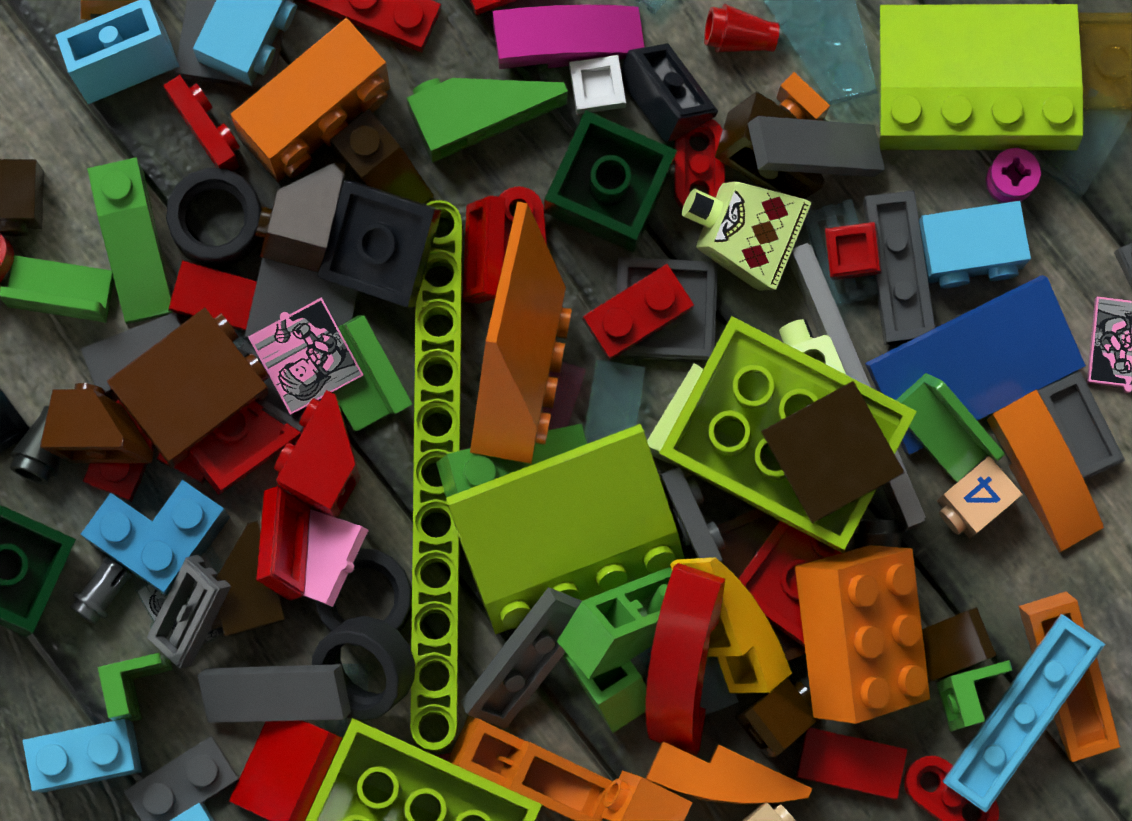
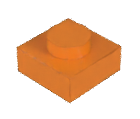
[776,72,830,121]

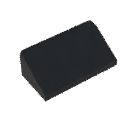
[621,43,718,142]

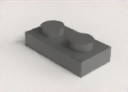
[124,736,239,821]

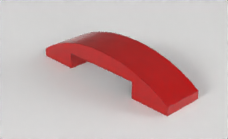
[645,563,725,756]

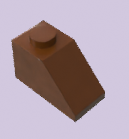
[40,383,153,463]

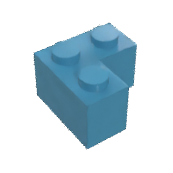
[81,480,230,597]

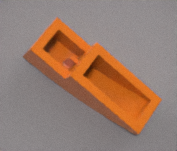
[987,390,1104,553]
[1019,592,1120,762]
[448,716,613,821]
[645,742,813,805]

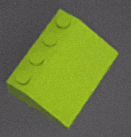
[879,4,1083,150]
[659,316,917,553]
[446,424,685,635]
[305,718,542,821]

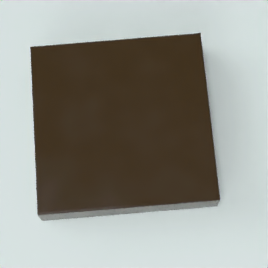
[761,381,905,524]

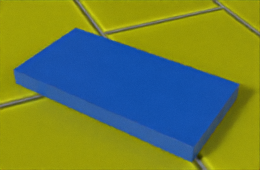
[865,275,1086,455]

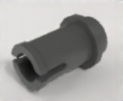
[70,557,132,625]

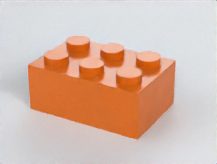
[230,17,390,182]
[795,545,930,724]

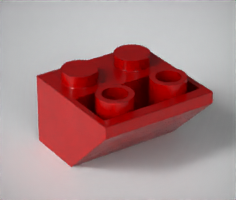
[274,390,361,518]

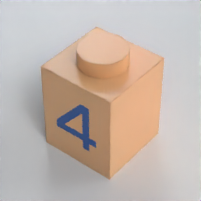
[937,456,1023,539]

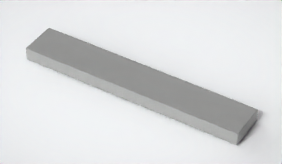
[788,243,926,533]

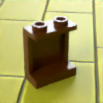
[106,307,270,468]

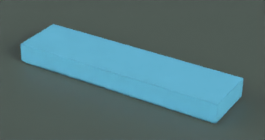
[943,614,1105,813]

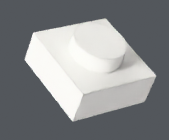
[569,55,626,115]

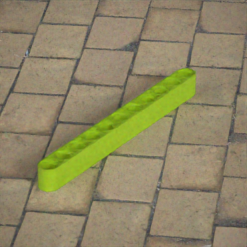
[410,200,463,753]

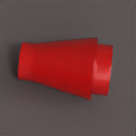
[704,4,779,53]

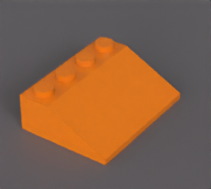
[470,201,572,464]

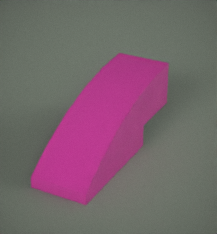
[493,4,644,69]

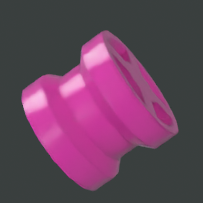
[985,148,1041,203]

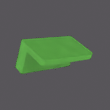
[0,255,114,323]
[332,315,412,431]
[896,373,1005,482]
[98,653,173,721]
[936,660,1012,732]

